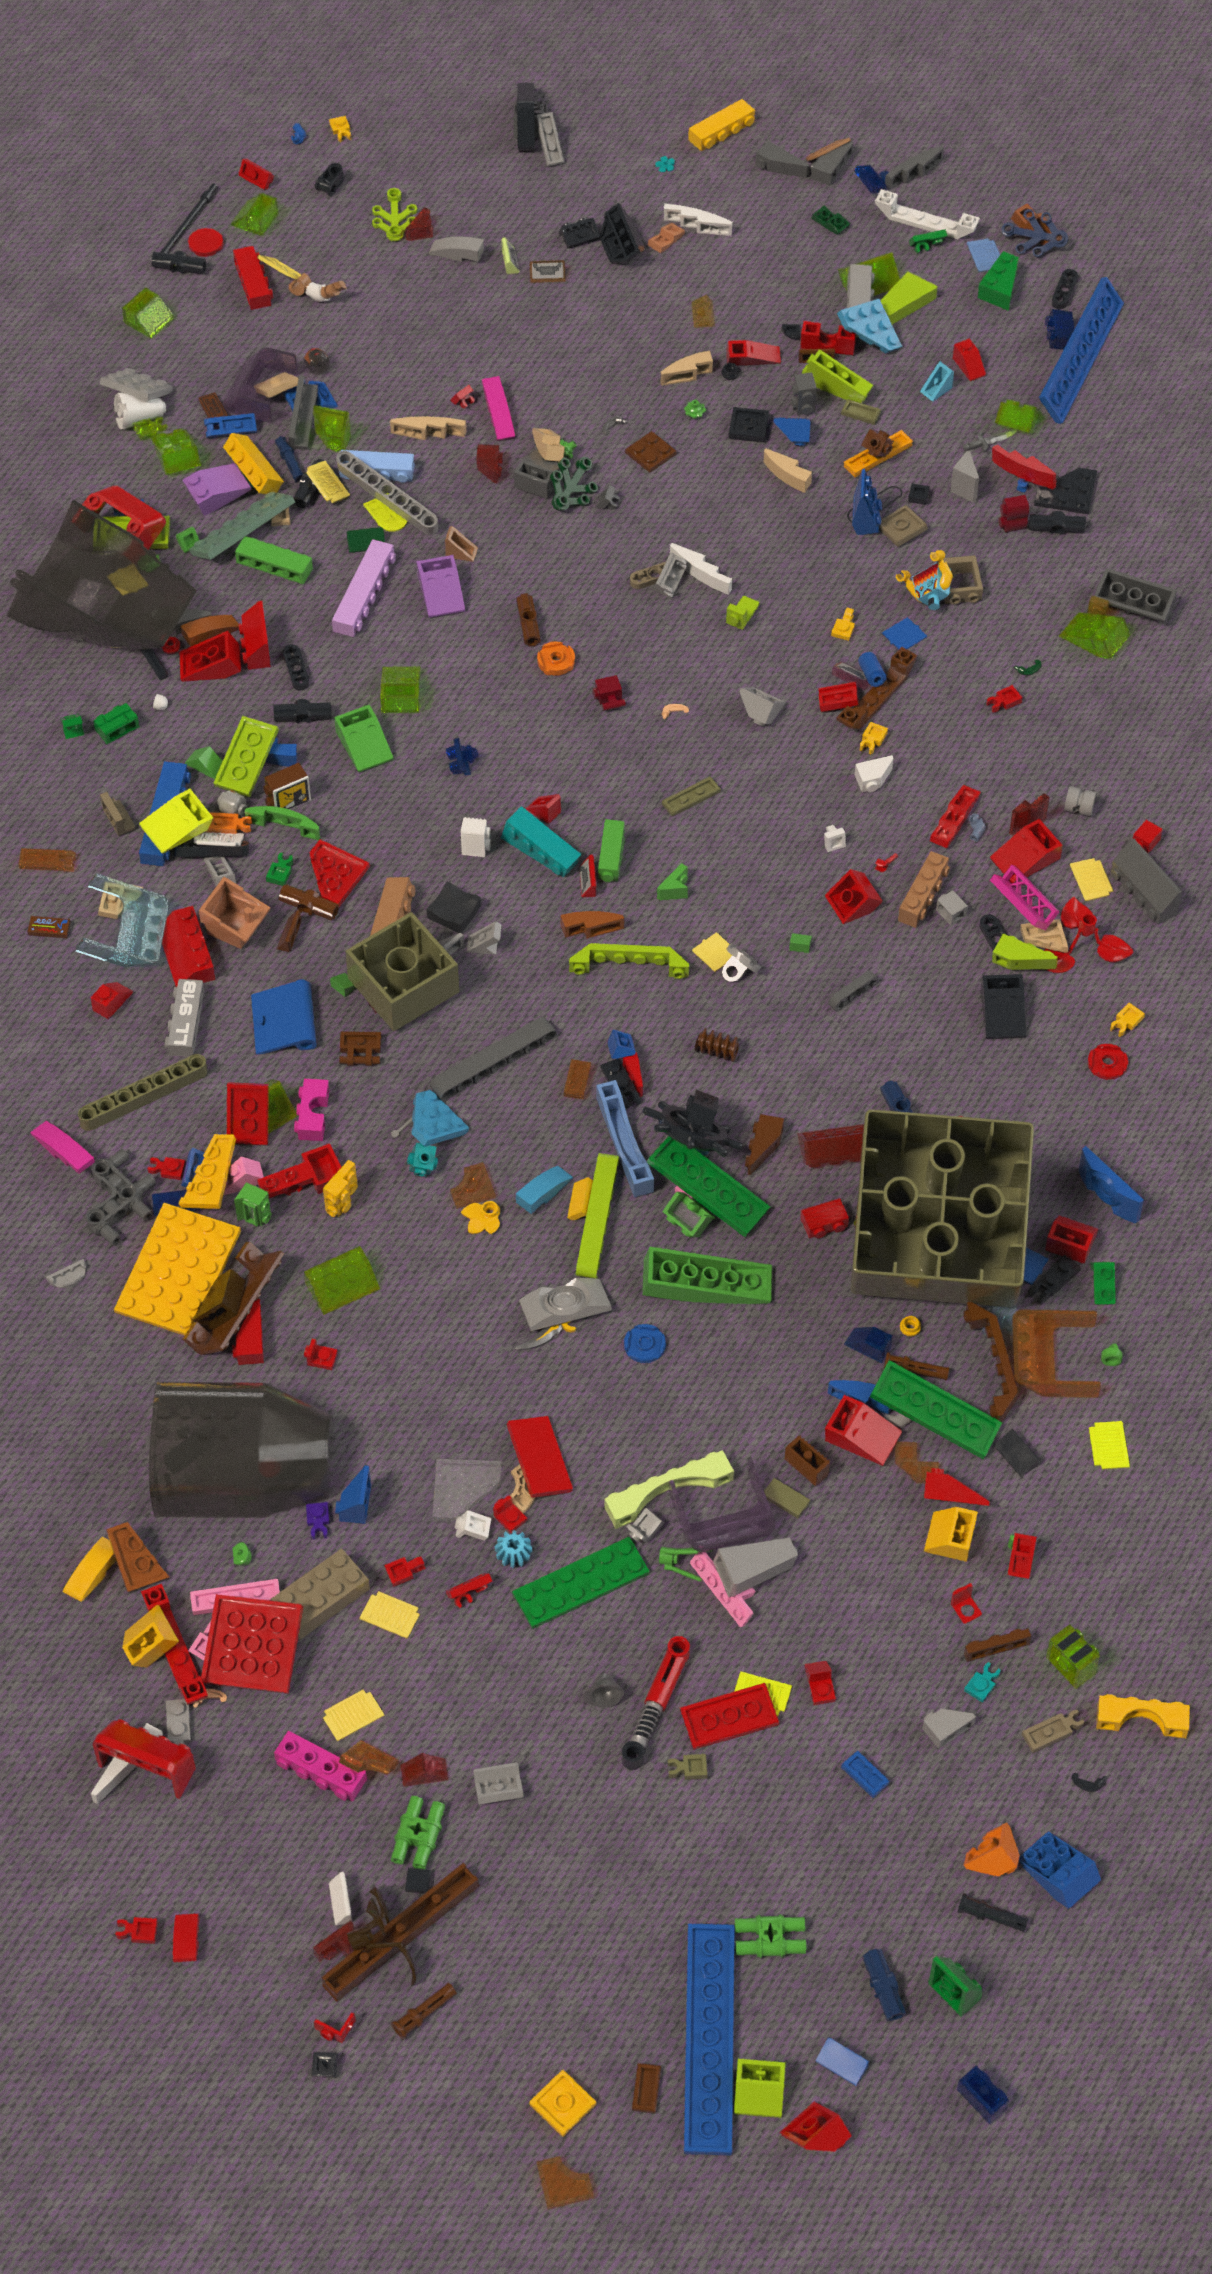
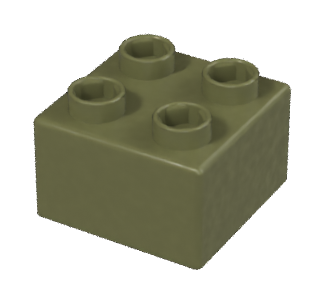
[850,1109,1034,1307]

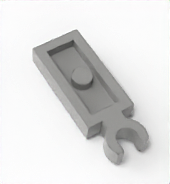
[166,1699,191,1745]

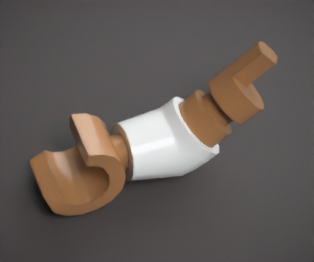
[288,273,347,302]

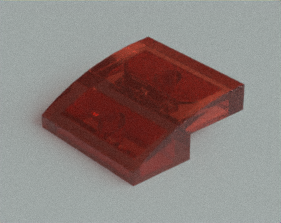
[1009,793,1050,836]

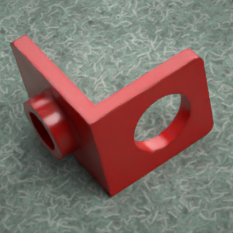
[951,1583,982,1624]
[314,2012,356,2043]

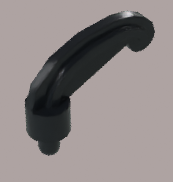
[1071,1773,1107,1792]

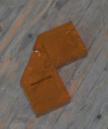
[895,1442,939,1484]

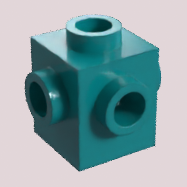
[407,1143,438,1177]

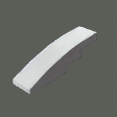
[664,204,732,236]
[670,543,732,595]

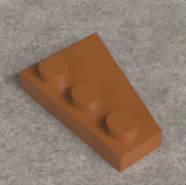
[106,1522,169,1592]

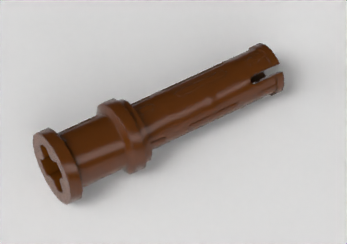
[883,1352,949,1381]
[391,1983,457,2040]

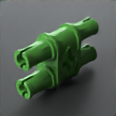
[391,1796,445,1869]
[735,1914,806,1958]

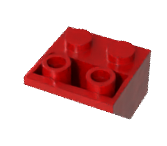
[1045,1215,1098,1264]

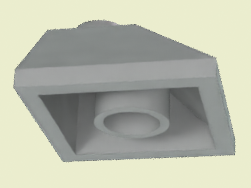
[739,687,786,726]

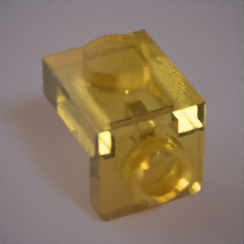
[1087,595,1110,618]

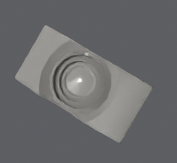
[519,1278,612,1331]

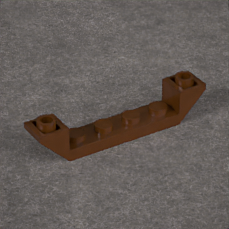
[836,647,917,729]
[963,1302,1018,1422]

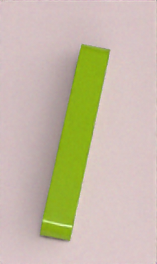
[576,1153,619,1279]

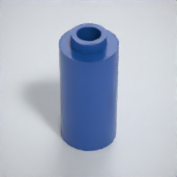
[858,652,886,687]

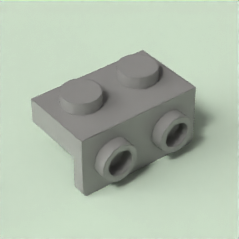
[473,1763,524,1804]

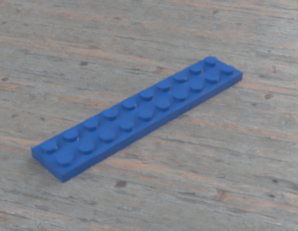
[1039,277,1124,424]
[684,1924,734,2156]

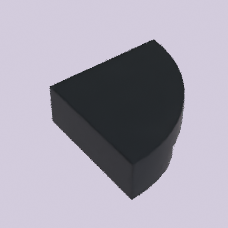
[782,324,800,341]

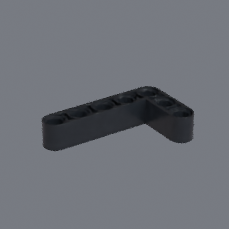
[517,83,535,151]

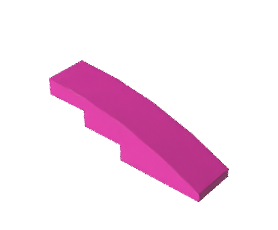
[481,376,515,441]
[30,1121,95,1174]

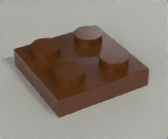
[625,431,676,473]

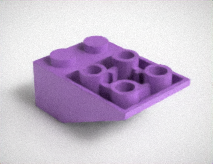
[417,555,465,618]

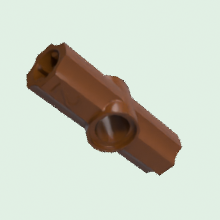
[516,593,541,647]
[279,884,339,921]

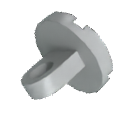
[722,943,761,982]

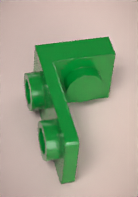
[1090,1262,1116,1305]

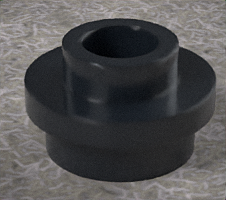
[721,363,739,380]

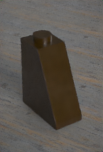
[193,1268,246,1332]

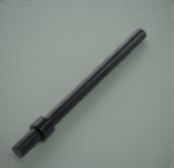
[161,183,218,253]

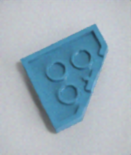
[837,299,902,353]
[411,1090,469,1147]

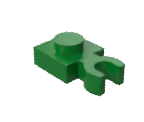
[266,853,293,886]

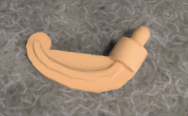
[662,704,689,719]
[193,1689,227,1708]

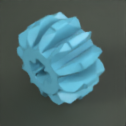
[495,1530,532,1568]

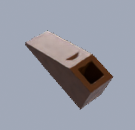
[745,1114,784,1175]

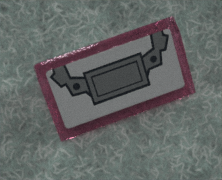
[832,661,869,691]

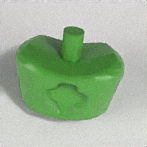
[232,1542,251,1566]

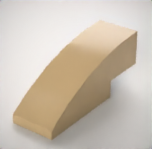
[661,351,713,386]
[532,428,565,461]
[764,449,812,493]

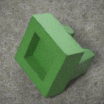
[176,527,199,553]

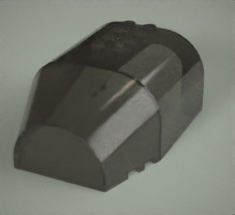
[149,1381,334,1518]

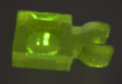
[133,417,168,440]

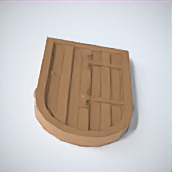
[806,138,851,161]

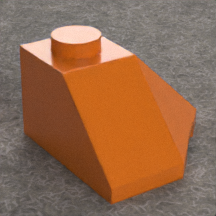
[964,1822,1020,1877]

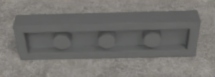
[288,375,318,450]

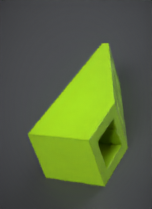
[992,934,1058,970]

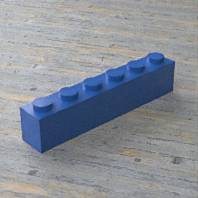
[139,761,191,866]

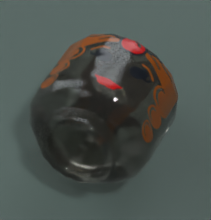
[304,348,330,375]

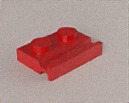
[818,682,858,712]

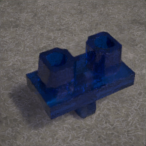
[446,738,479,776]

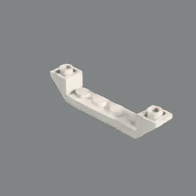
[875,189,980,239]

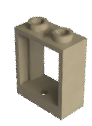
[943,555,983,605]

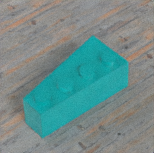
[501,806,581,877]

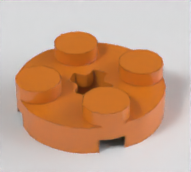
[537,641,575,675]

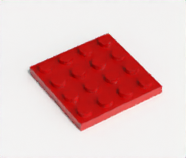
[201,1594,303,1694]

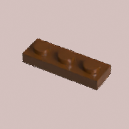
[964,1628,1031,1662]

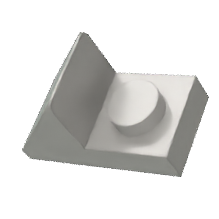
[467,921,501,954]

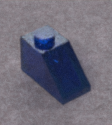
[844,1326,893,1363]

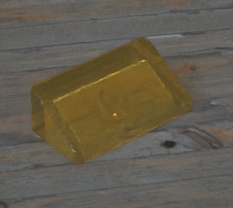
[691,294,715,328]

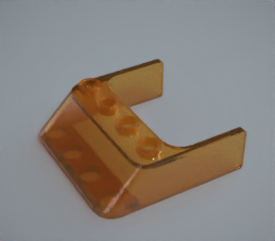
[1012,1310,1101,1398]

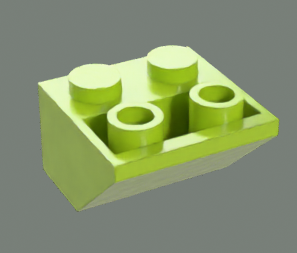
[734,2059,785,2118]

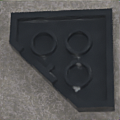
[1034,468,1097,515]

